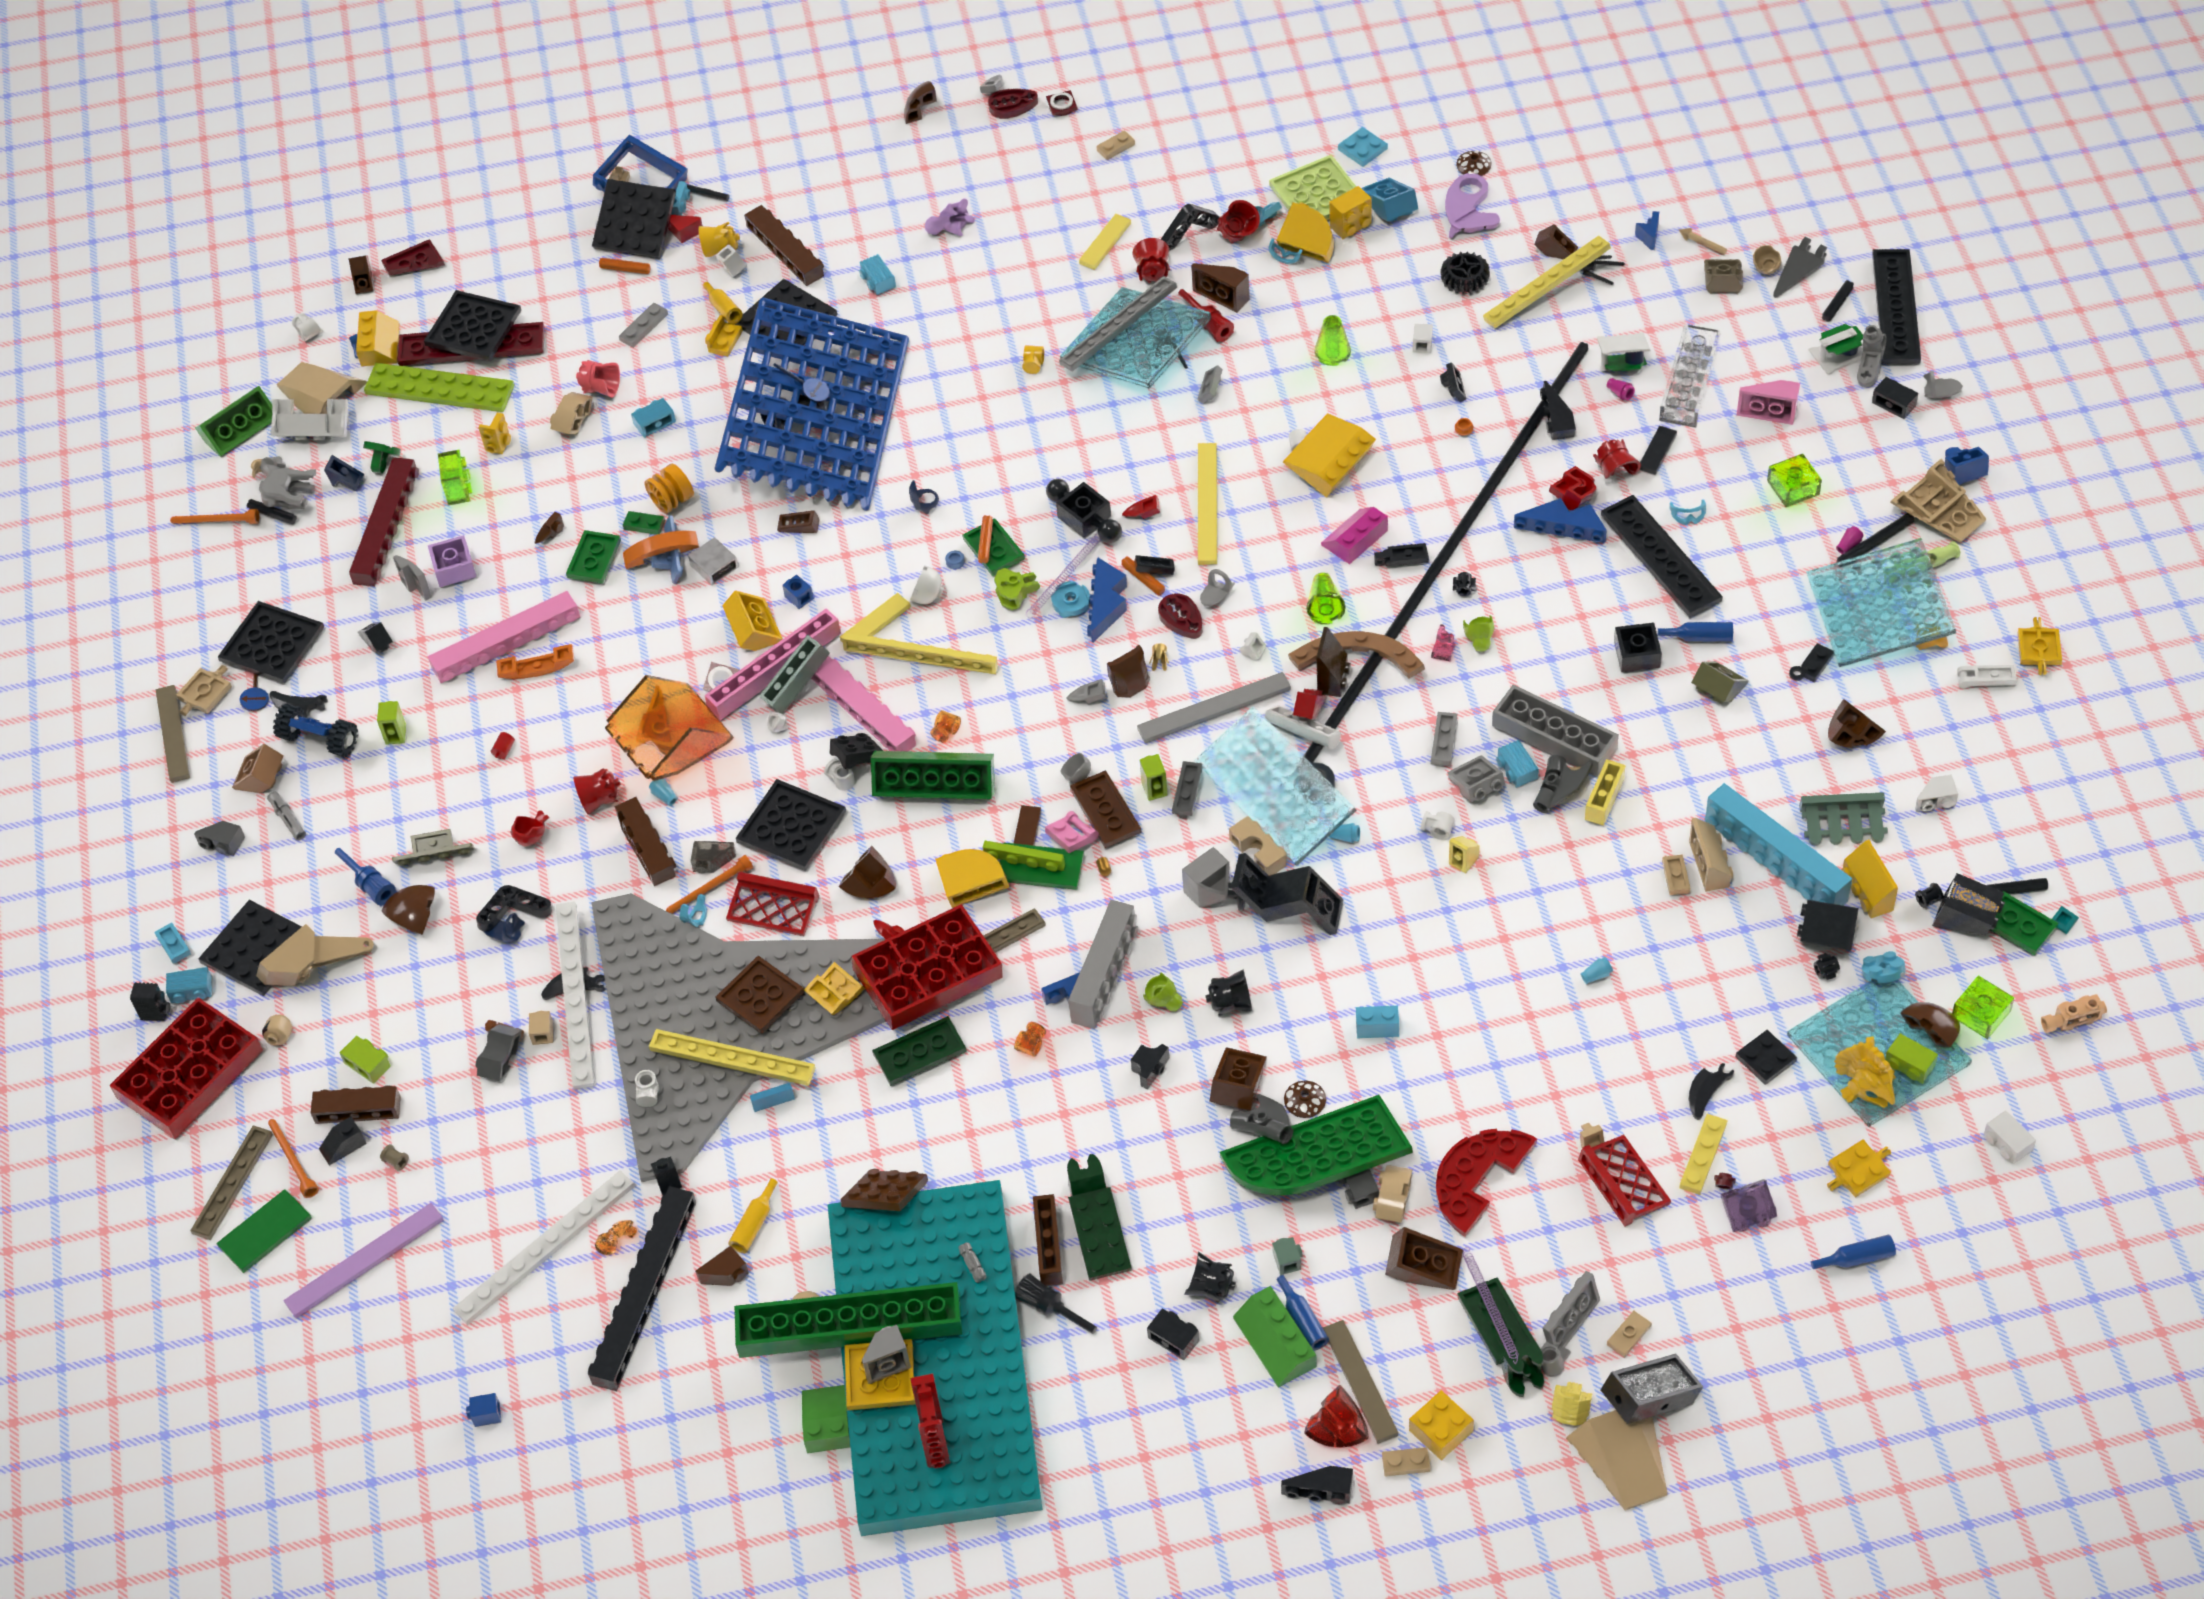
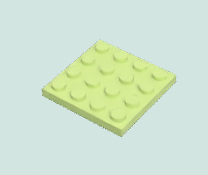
[1269,154,1357,220]

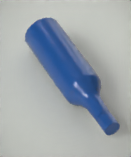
[1657,622,1734,642]
[1811,1234,1896,1270]
[1276,1275,1329,1351]

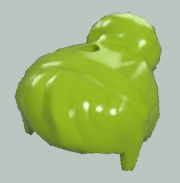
[1463,615,1494,652]
[1143,972,1183,1012]

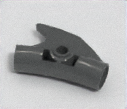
[1533,755,1593,814]
[1230,1094,1293,1144]

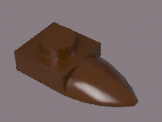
[534,511,564,544]

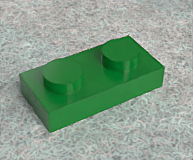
[623,511,665,535]

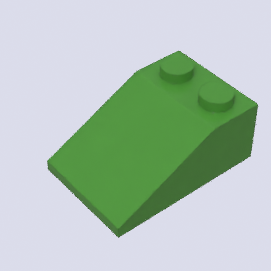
[802,1385,850,1454]

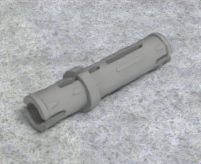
[267,791,306,841]

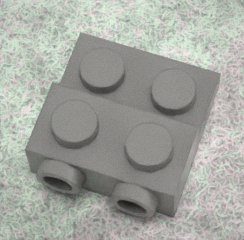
[1447,755,1505,802]

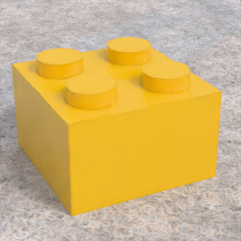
[1329,186,1372,240]
[1409,1390,1474,1461]

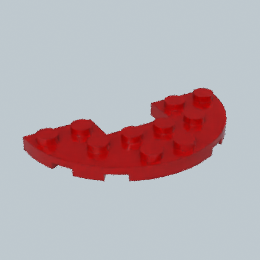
[1436,1128,1538,1237]

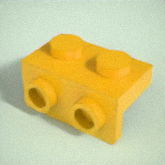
[478,412,511,454]

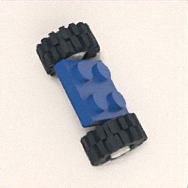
[273,703,358,757]

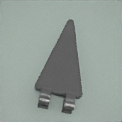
[1773,236,1828,298]

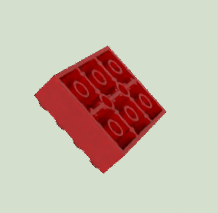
[851,904,1003,1030]
[109,997,263,1139]

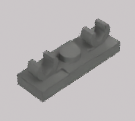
[1172,761,1203,819]

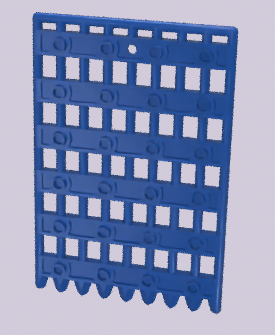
[714,298,909,511]

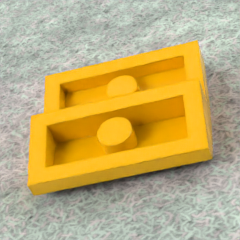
[804,962,865,1015]

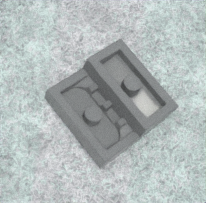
[393,555,432,601]

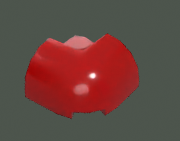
[1549,466,1597,510]

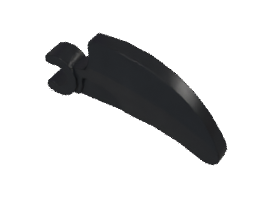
[269,691,328,716]
[541,967,605,1000]
[1688,1063,1734,1120]

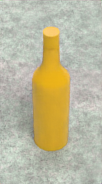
[703,282,743,324]
[728,1178,778,1254]

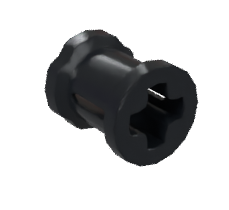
[1915,882,1944,908]

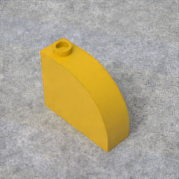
[1276,202,1334,263]
[935,849,1010,908]

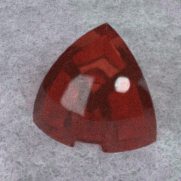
[1304,1385,1369,1448]

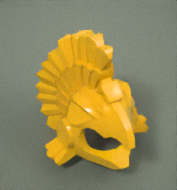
[1834,1036,1896,1108]

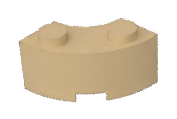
[550,392,593,434]
[1373,1165,1413,1223]

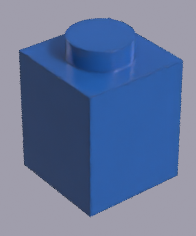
[466,1393,501,1427]

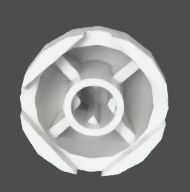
[910,565,944,604]

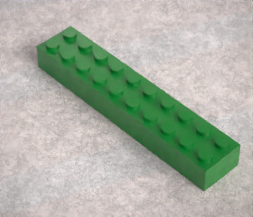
[734,1282,963,1358]

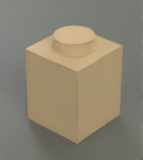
[529,1010,553,1045]

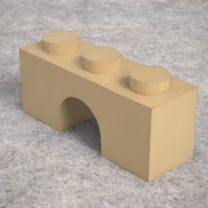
[1229,816,1287,875]

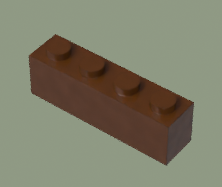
[310,1085,401,1124]
[1032,1194,1063,1286]

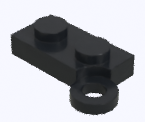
[1789,643,1835,683]

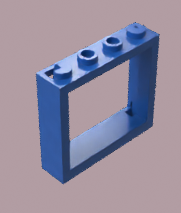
[592,134,688,192]

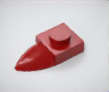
[1122,495,1160,519]
[873,920,904,939]

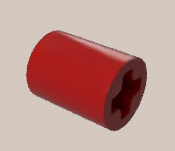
[490,732,515,759]

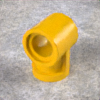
[1022,345,1045,374]

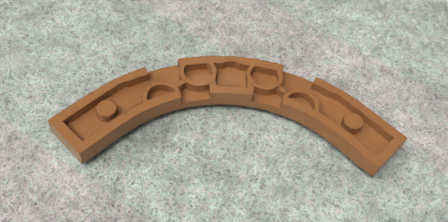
[1288,631,1425,679]

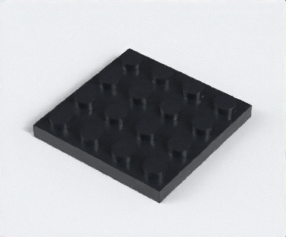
[592,179,676,259]
[735,278,838,346]
[424,290,522,362]
[217,600,325,684]
[735,779,846,871]
[198,899,302,997]

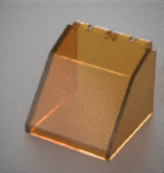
[605,675,734,781]

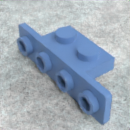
[649,515,683,584]

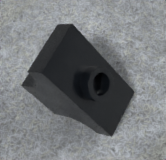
[1130,1043,1170,1090]

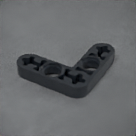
[1161,204,1220,251]
[476,885,552,931]

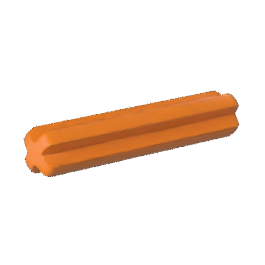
[599,257,651,274]
[978,515,993,564]
[1121,556,1165,596]

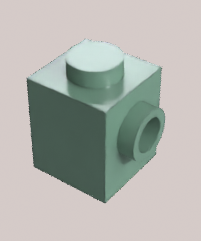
[1272,1237,1303,1275]

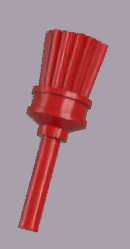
[1178,289,1234,342]

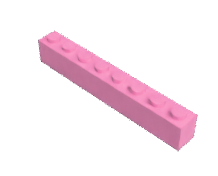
[427,590,580,683]
[704,608,841,721]
[811,656,916,751]

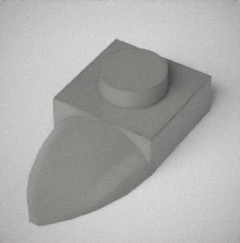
[979,74,1003,95]
[1066,679,1106,704]

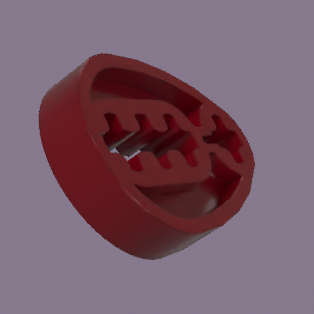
[988,88,1038,119]
[1158,593,1203,639]

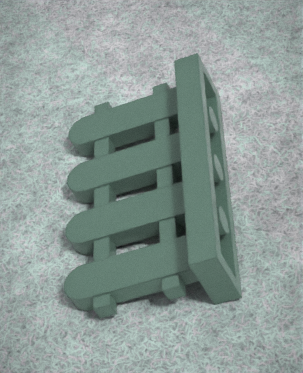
[1799,792,1888,846]

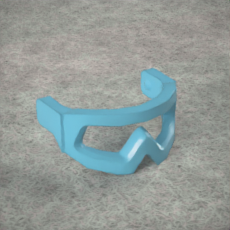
[1268,238,1303,264]
[1669,499,1706,525]
[679,894,707,928]

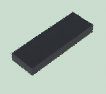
[1640,425,1677,475]

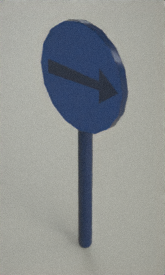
[773,363,829,402]

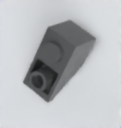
[194,821,245,856]

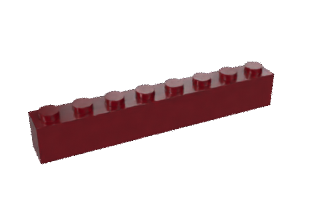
[349,457,419,587]

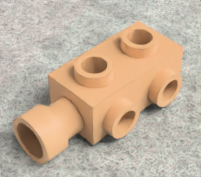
[2041,994,2107,1033]

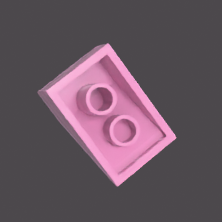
[1736,380,1800,425]

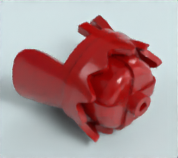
[1217,200,1260,244]
[1132,238,1170,283]
[1593,439,1641,479]
[573,768,621,815]

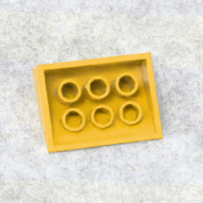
[1283,413,1376,498]

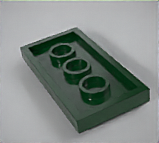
[872,1016,967,1086]

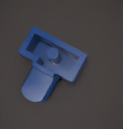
[1945,446,1989,485]

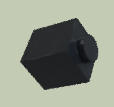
[651,1156,682,1195]

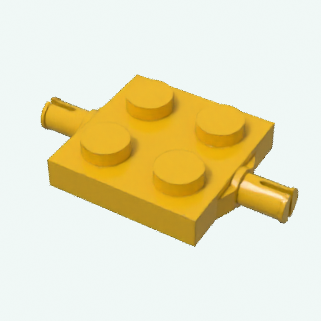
[2017,617,2062,675]
[1827,1139,1891,1198]

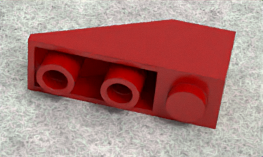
[1293,688,1327,719]

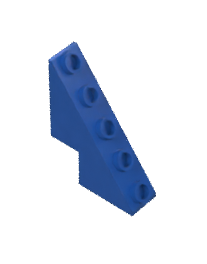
[1513,498,1607,543]
[1087,557,1127,643]

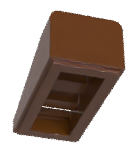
[777,510,820,533]

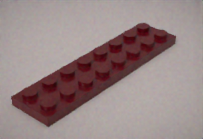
[397,321,545,366]

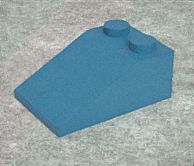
[1362,177,1419,222]

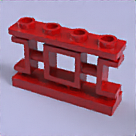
[910,1374,950,1468]

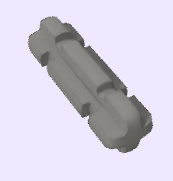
[959,1242,986,1283]

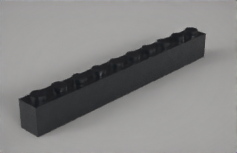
[588,1186,697,1392]

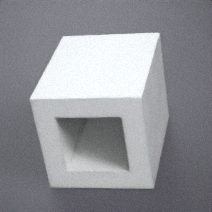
[715,244,747,277]
[1412,323,1433,353]

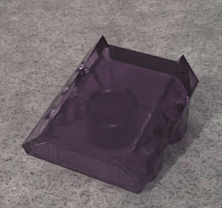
[1720,1179,1777,1232]

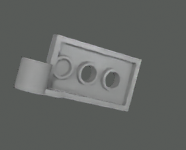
[1541,1271,1600,1376]

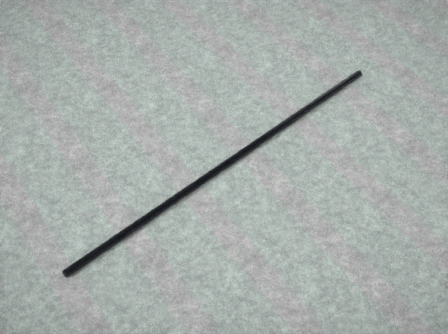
[1296,342,1589,773]

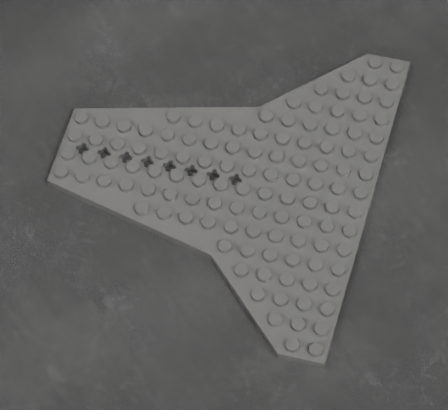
[591,893,886,1183]

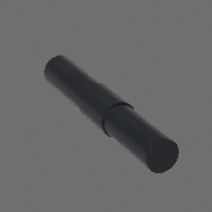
[687,184,730,201]

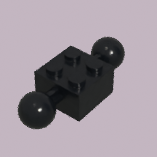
[1046,478,1122,544]

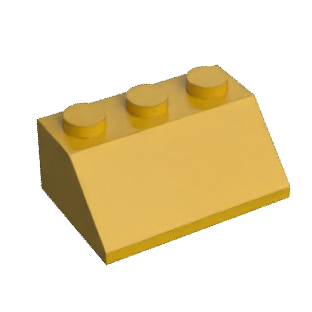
[356,310,400,367]
[722,590,783,651]
[1841,839,1898,919]

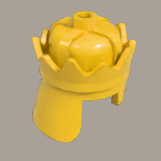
[699,222,740,257]

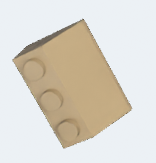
[1689,817,1733,892]

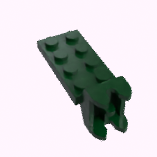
[1067,1154,1132,1281]
[1457,1277,1544,1397]

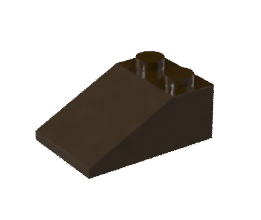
[1316,627,1351,697]

